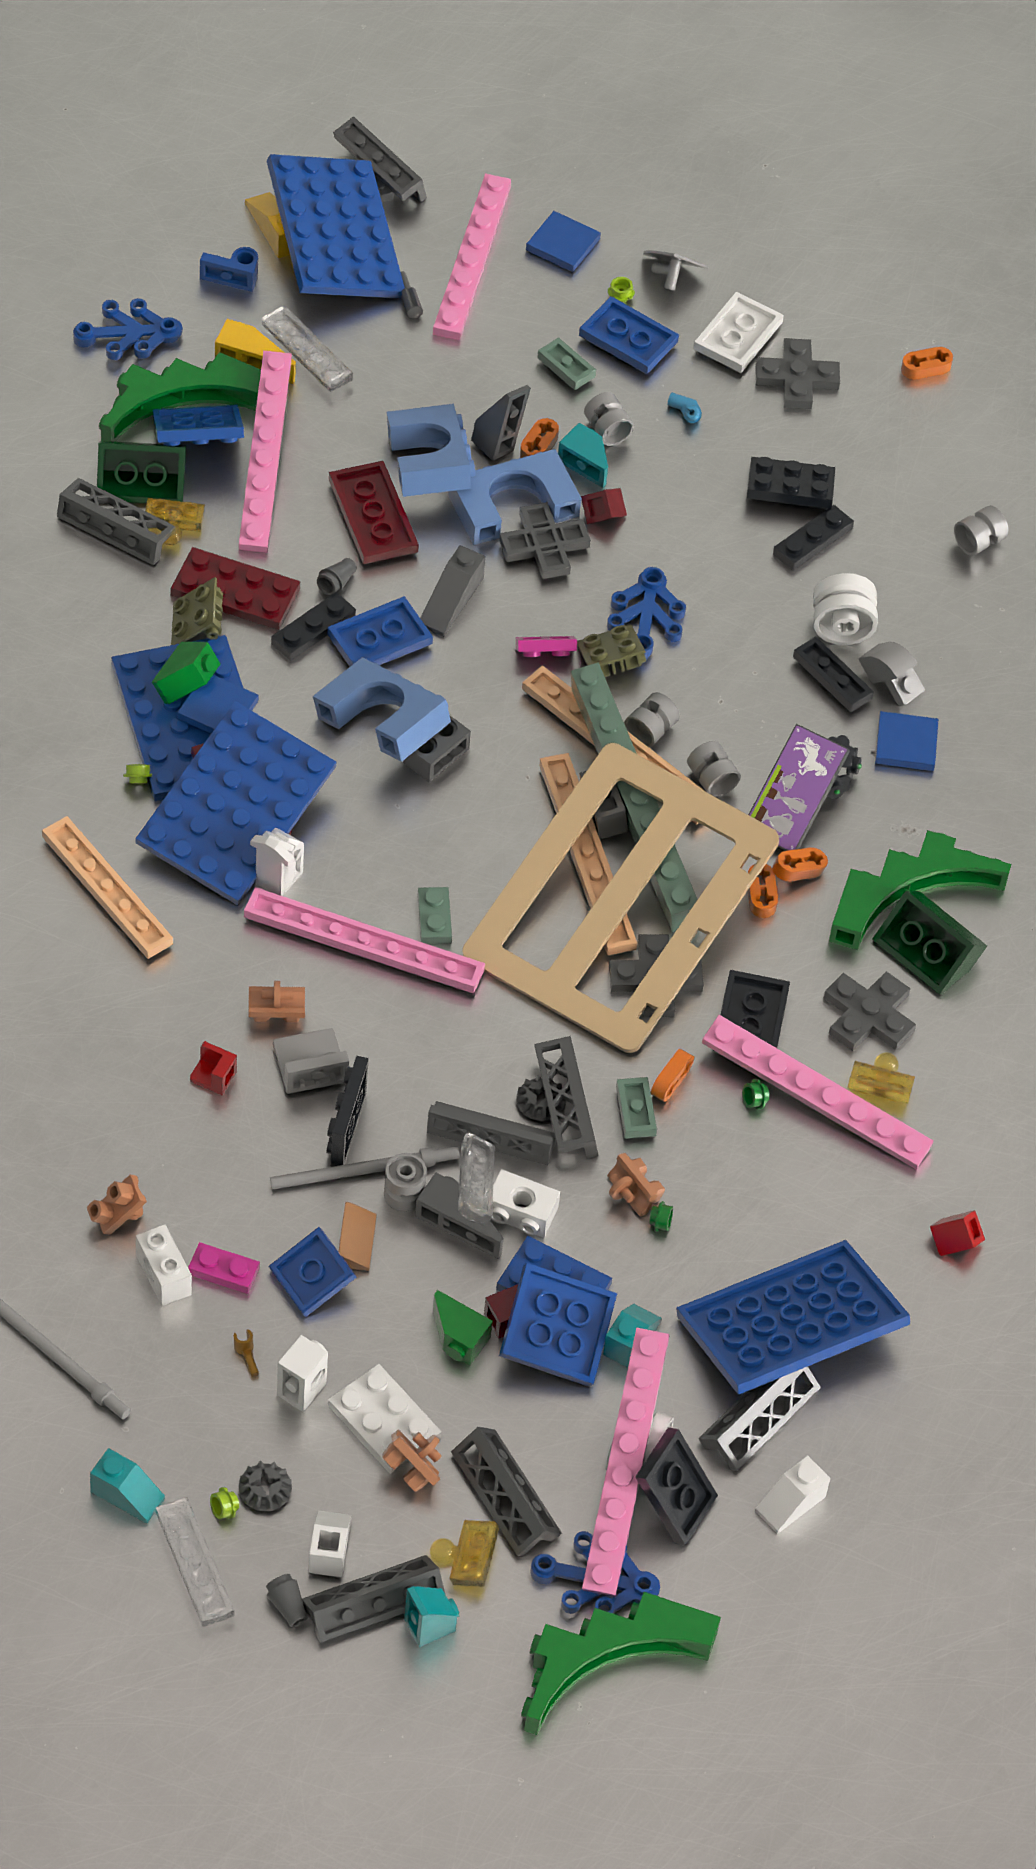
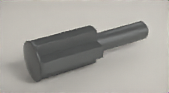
[401,271,423,319]

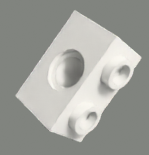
[485,1169,561,1238]
[136,1224,192,1306]
[277,1335,328,1412]

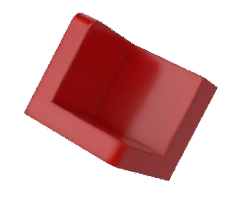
[190,1041,237,1095]
[930,1210,985,1256]

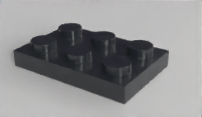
[747,456,835,509]
[713,970,790,1051]
[326,1055,369,1167]
[635,1427,718,1545]

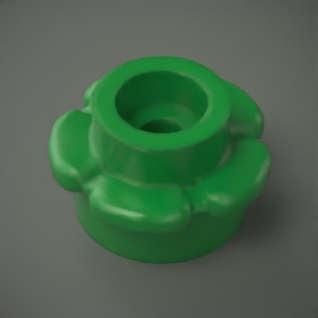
[742,1079,770,1109]
[649,1201,673,1232]

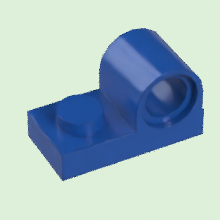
[200,247,258,292]

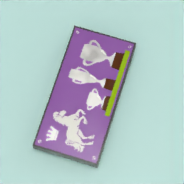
[748,724,850,851]

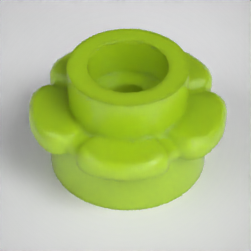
[608,277,635,302]
[123,764,152,783]
[210,1487,239,1519]

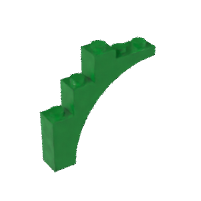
[99,352,261,442]
[829,830,1012,950]
[521,1592,721,1735]

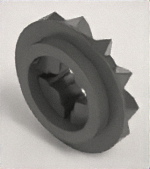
[516,1075,566,1121]
[239,1460,292,1511]

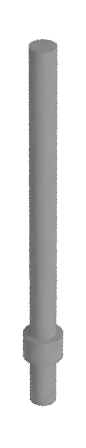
[270,1146,460,1190]
[0,1299,131,1419]

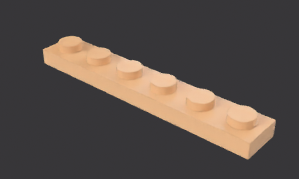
[42,816,173,959]

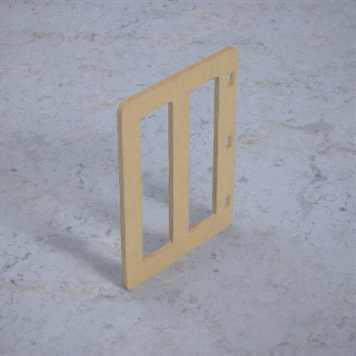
[462,743,779,1053]

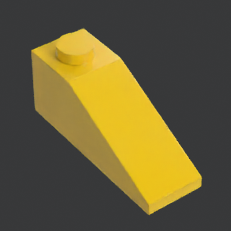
[245,192,290,258]
[215,319,296,384]

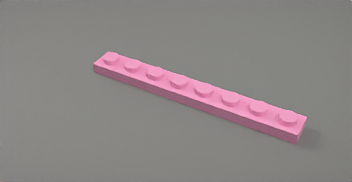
[433,173,512,341]
[239,351,292,553]
[244,887,485,994]
[702,1015,933,1170]
[582,1327,670,1597]

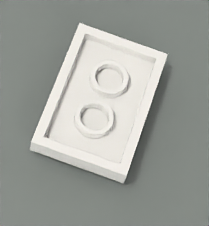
[693,292,784,373]
[328,1364,442,1474]

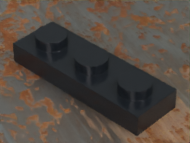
[773,505,854,571]
[271,592,356,661]
[793,636,874,712]

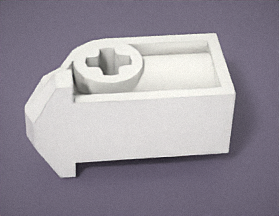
[250,828,304,896]

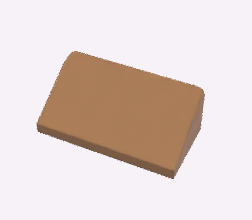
[339,1202,377,1271]

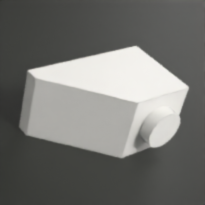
[755,1456,830,1534]

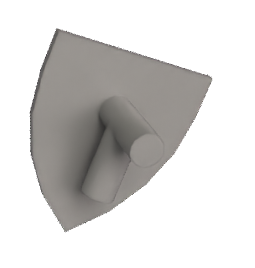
[643,250,708,291]

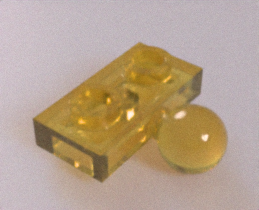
[145,498,205,546]
[847,1052,915,1104]
[430,1520,499,1587]

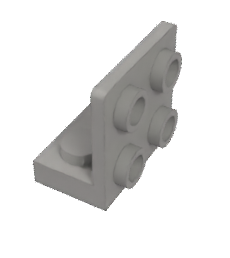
[273,1028,349,1094]

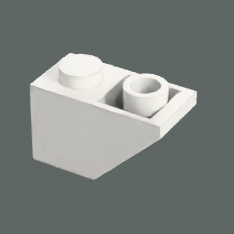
[308,1510,352,1577]

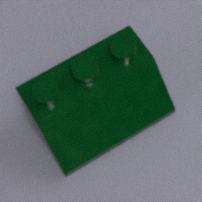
[97,441,186,505]
[872,890,987,994]

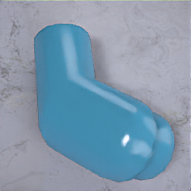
[667,392,702,423]

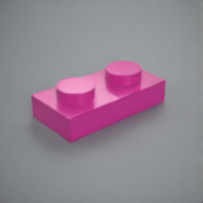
[516,636,577,657]
[188,1242,260,1294]

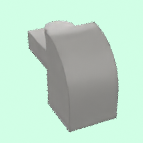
[858,642,925,706]

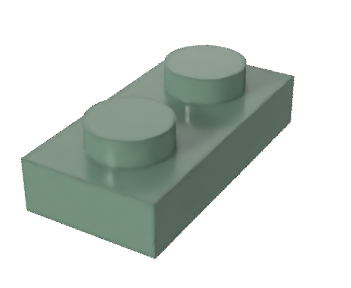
[537,337,596,390]
[418,887,452,944]
[616,1077,657,1139]

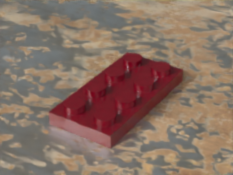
[329,461,419,564]
[170,547,301,630]

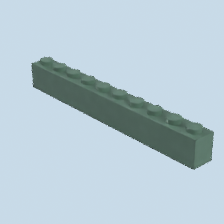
[570,662,698,933]

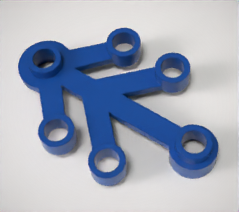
[73,298,183,360]
[607,567,686,659]
[530,1531,660,1614]

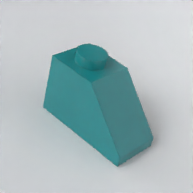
[558,423,608,488]
[603,1304,662,1368]
[90,1448,165,1524]
[404,1586,460,1647]

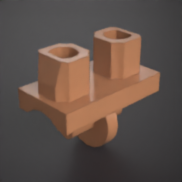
[249,981,305,1022]
[607,1153,665,1217]
[87,1174,147,1235]
[382,1429,441,1492]

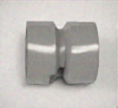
[584,392,634,446]
[954,505,1008,556]
[624,692,680,747]
[687,741,741,797]
[384,1153,427,1212]

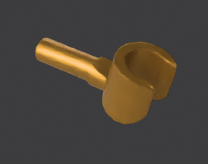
[233,1329,259,1377]

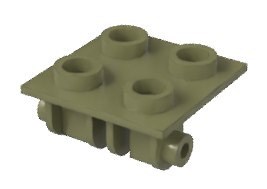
[171,577,223,645]
[577,624,646,677]

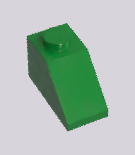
[152,641,221,704]
[432,1290,493,1365]

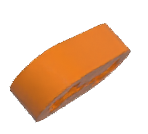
[901,347,953,380]
[520,418,559,458]
[772,847,828,881]
[747,864,778,918]
[651,1049,694,1102]

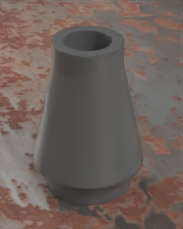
[317,558,357,595]
[266,1574,308,1627]

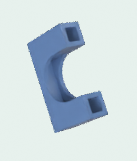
[386,404,475,497]
[448,449,582,546]
[313,657,451,762]

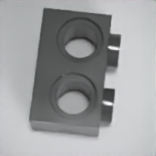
[403,716,471,782]
[579,771,628,839]

